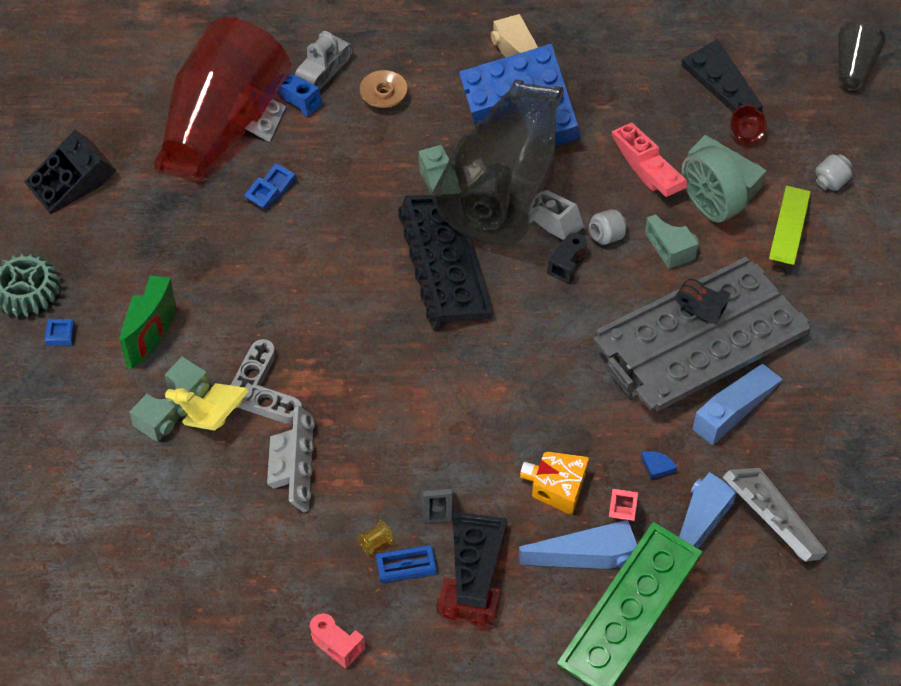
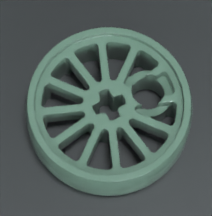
[682,146,747,222]

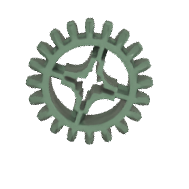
[0,252,61,318]

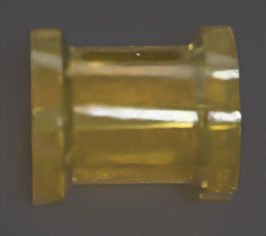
[356,520,394,556]

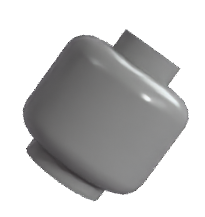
[815,154,853,191]
[588,209,627,245]

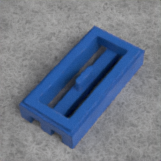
[376,545,437,583]

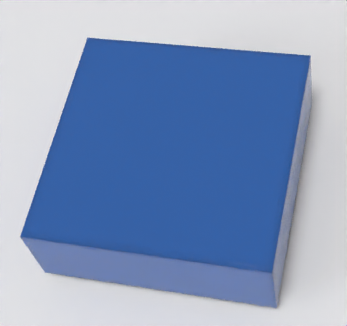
[44,319,75,346]

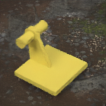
[165,383,249,431]

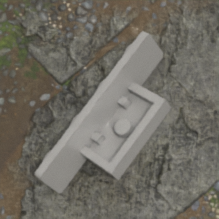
[267,406,315,512]

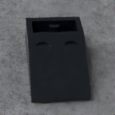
[24,130,116,214]

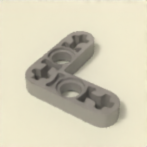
[231,339,302,424]

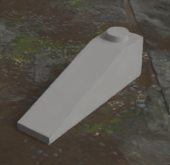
[494,172,584,240]

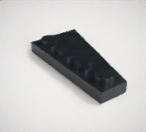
[681,39,763,122]
[452,511,507,608]

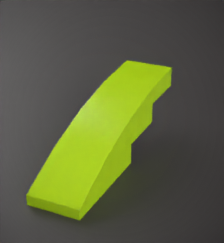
[769,186,810,265]

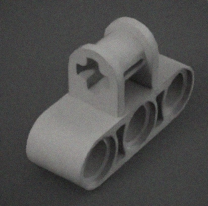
[295,31,353,90]

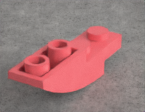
[611,123,687,197]

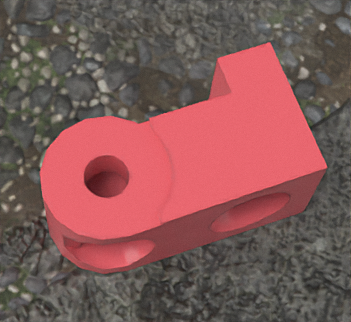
[609,489,638,521]
[310,613,366,669]

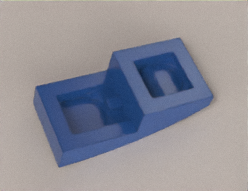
[244,163,297,209]

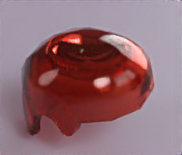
[730,104,767,144]

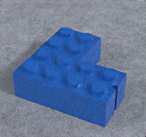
[459,44,580,153]

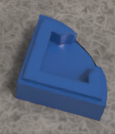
[641,451,677,480]

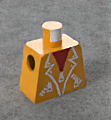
[520,452,589,515]

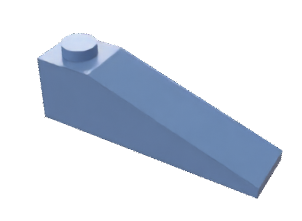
[693,364,783,446]
[679,472,737,548]
[518,520,637,569]

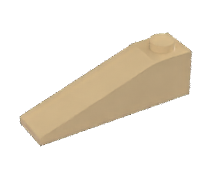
[491,14,538,57]

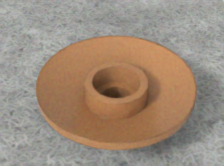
[360,70,407,108]

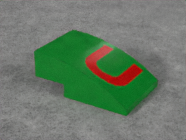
[119,275,177,369]

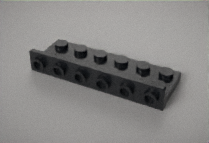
[398,194,493,331]

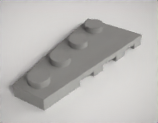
[722,468,827,562]

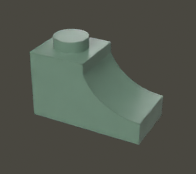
[418,145,459,198]
[645,214,699,269]

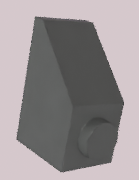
[421,478,452,524]

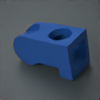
[275,74,322,117]

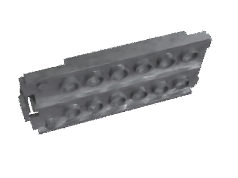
[593,257,810,412]

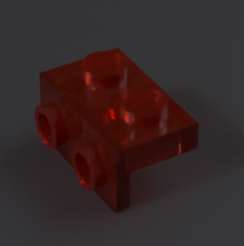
[436,577,501,626]

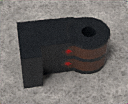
[547,233,587,284]
[675,279,731,325]

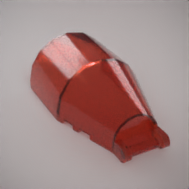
[154,17,292,179]

